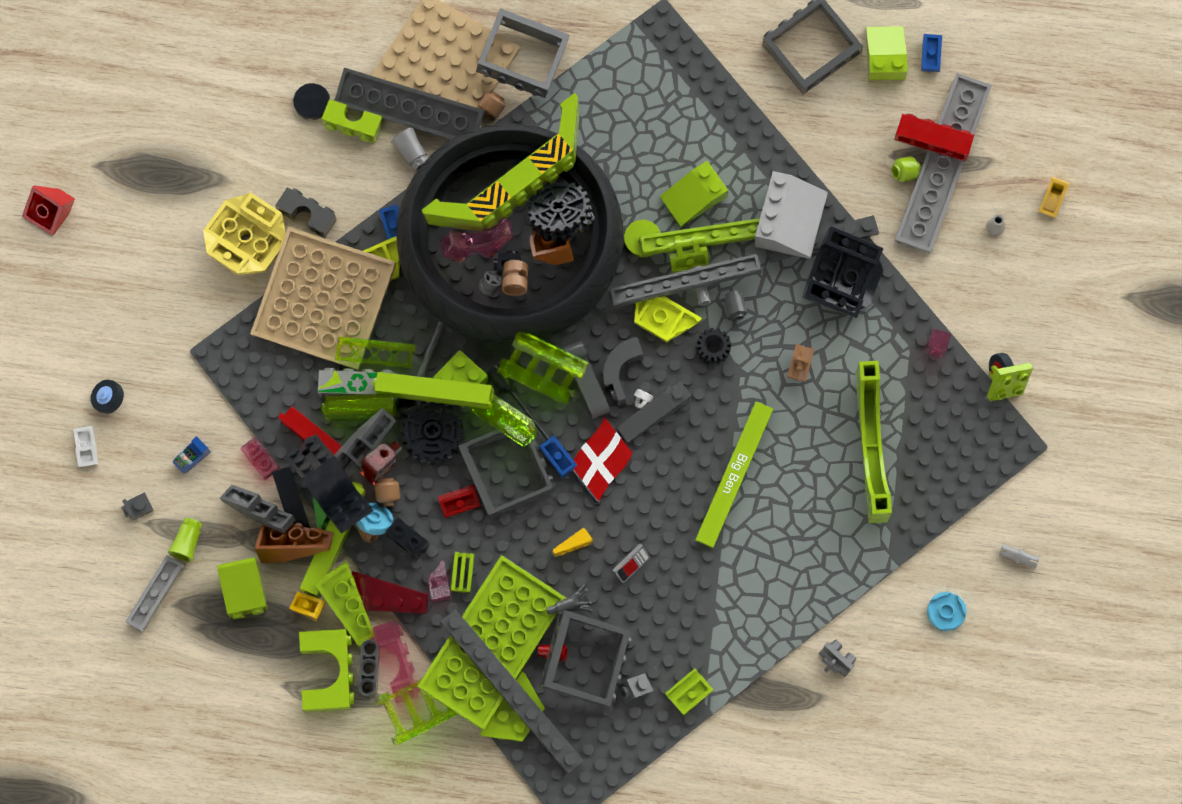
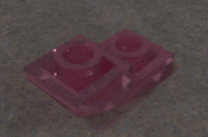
[240,437,280,480]

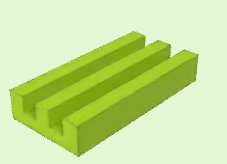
[451,552,474,593]

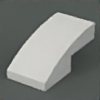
[73,426,98,467]

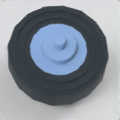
[91,379,124,414]

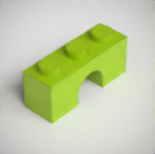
[322,99,383,143]

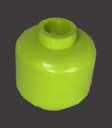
[891,156,921,182]

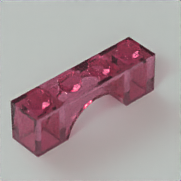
[373,620,421,704]

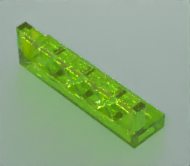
[335,336,416,368]
[470,395,538,447]

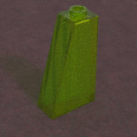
[322,393,396,421]

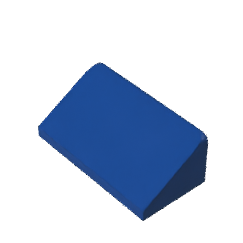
[539,436,577,479]

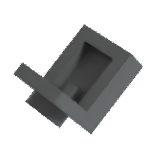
[618,673,653,704]

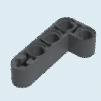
[563,340,611,419]

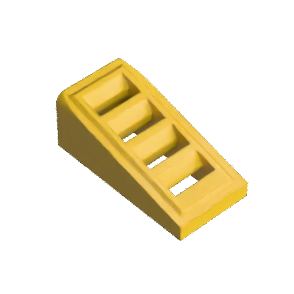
[553,528,593,557]

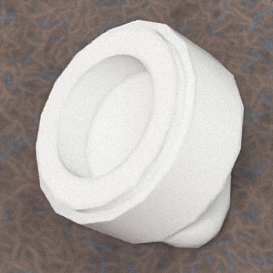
[634,389,654,409]

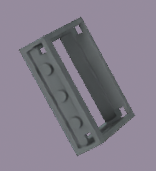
[762,0,863,95]
[476,8,570,98]
[458,419,555,519]
[539,610,631,708]

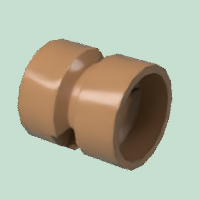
[502,260,528,296]

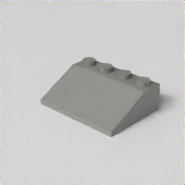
[755,171,828,259]

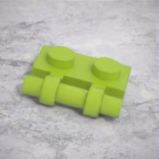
[667,235,710,273]

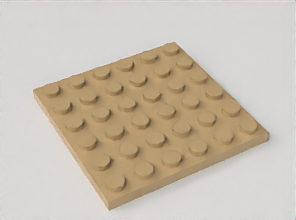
[371,0,521,108]
[250,227,396,371]

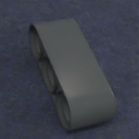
[358,639,380,699]

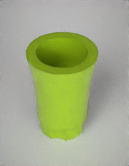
[167,517,202,562]

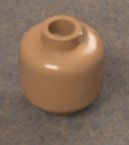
[478,91,505,120]
[374,478,400,506]

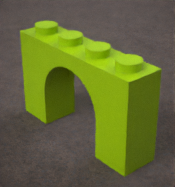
[299,629,355,713]

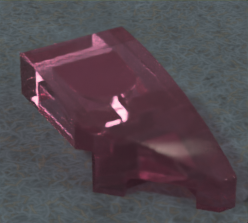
[428,560,451,602]

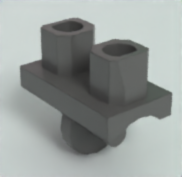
[819,640,856,677]

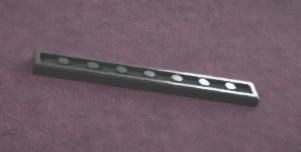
[609,254,762,308]

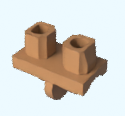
[787,344,815,382]

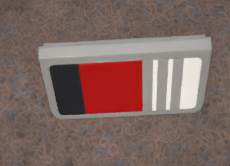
[613,544,650,583]

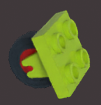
[987,353,1033,401]

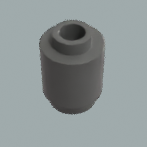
[725,291,747,321]

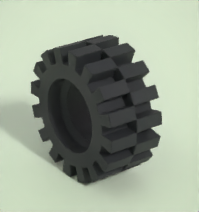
[696,328,731,365]

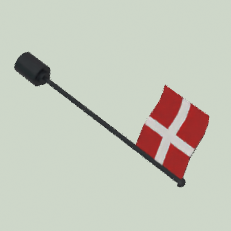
[486,363,632,507]

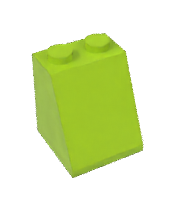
[216,557,268,619]

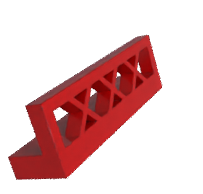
[278,406,342,455]

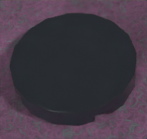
[293,83,330,120]

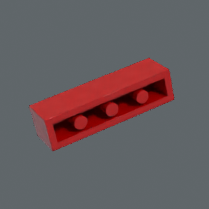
[894,113,975,161]

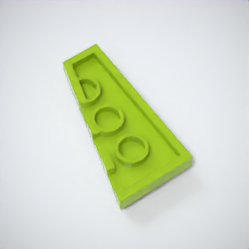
[314,561,375,647]

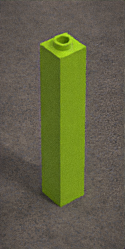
[373,372,494,409]
[300,482,366,599]

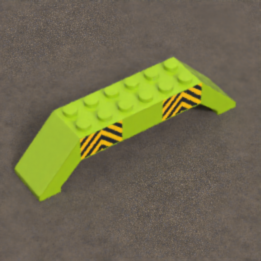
[422,93,580,232]

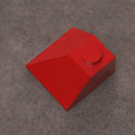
[22,185,75,236]

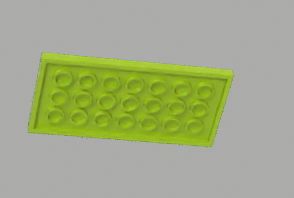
[417,555,566,730]

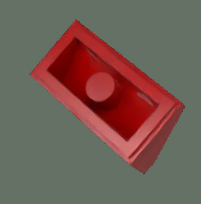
[437,485,481,518]

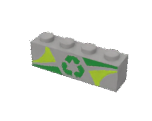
[318,368,396,400]

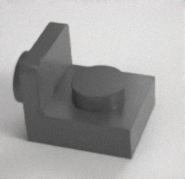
[121,492,154,521]

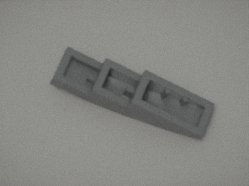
[334,408,396,473]
[220,485,295,534]

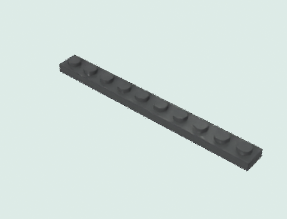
[440,609,584,774]

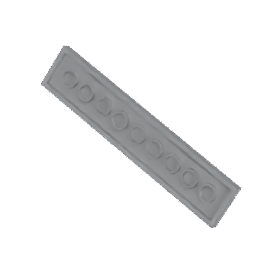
[895,73,992,254]

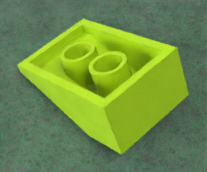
[866,26,908,81]
[660,161,728,227]

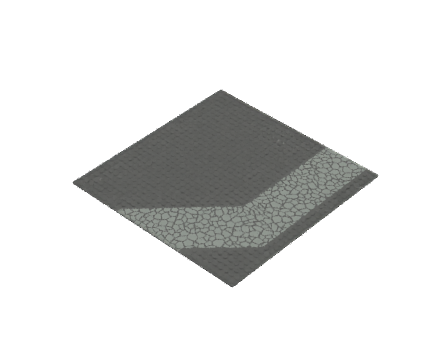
[190,0,1047,804]

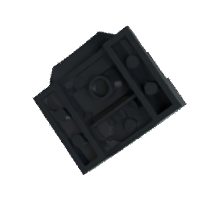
[802,226,884,318]

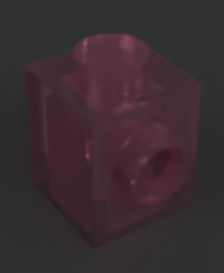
[925,328,951,357]

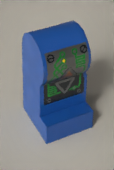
[173,436,211,474]

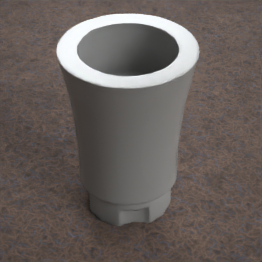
[391,128,428,171]

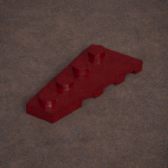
[352,571,428,614]

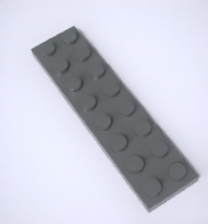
[334,67,485,139]

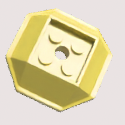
[203,193,286,275]

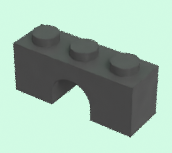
[275,187,337,239]

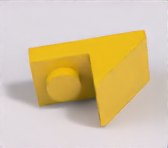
[1038,177,1070,218]
[289,591,325,622]

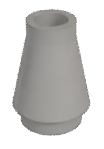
[986,215,1005,236]

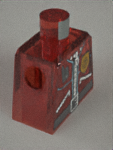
[360,441,402,485]

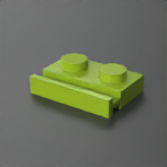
[665,668,714,716]

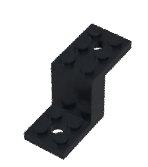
[284,434,373,534]

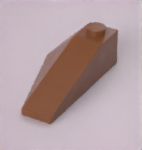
[529,229,574,265]
[255,523,334,563]

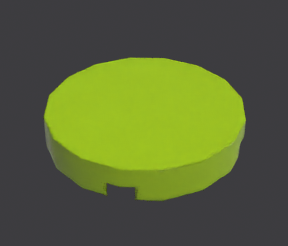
[624,220,661,257]

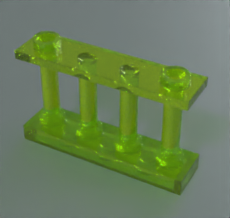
[497,331,588,405]
[373,678,458,745]

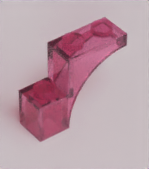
[440,219,514,263]

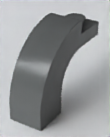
[603,337,643,406]

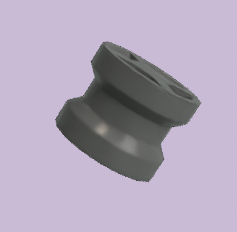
[478,271,502,295]

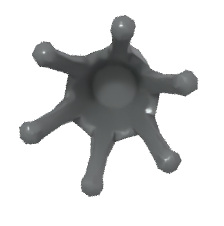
[546,585,593,615]

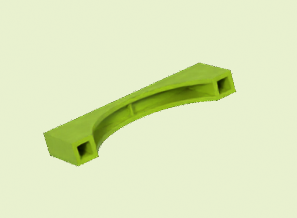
[855,361,892,524]

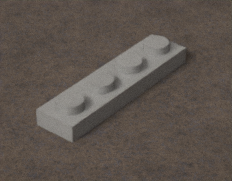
[125,555,184,632]

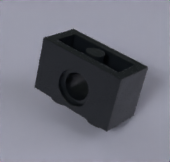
[386,517,429,560]

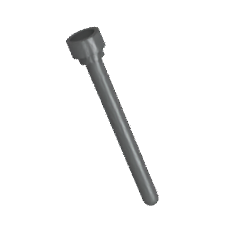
[414,321,445,401]

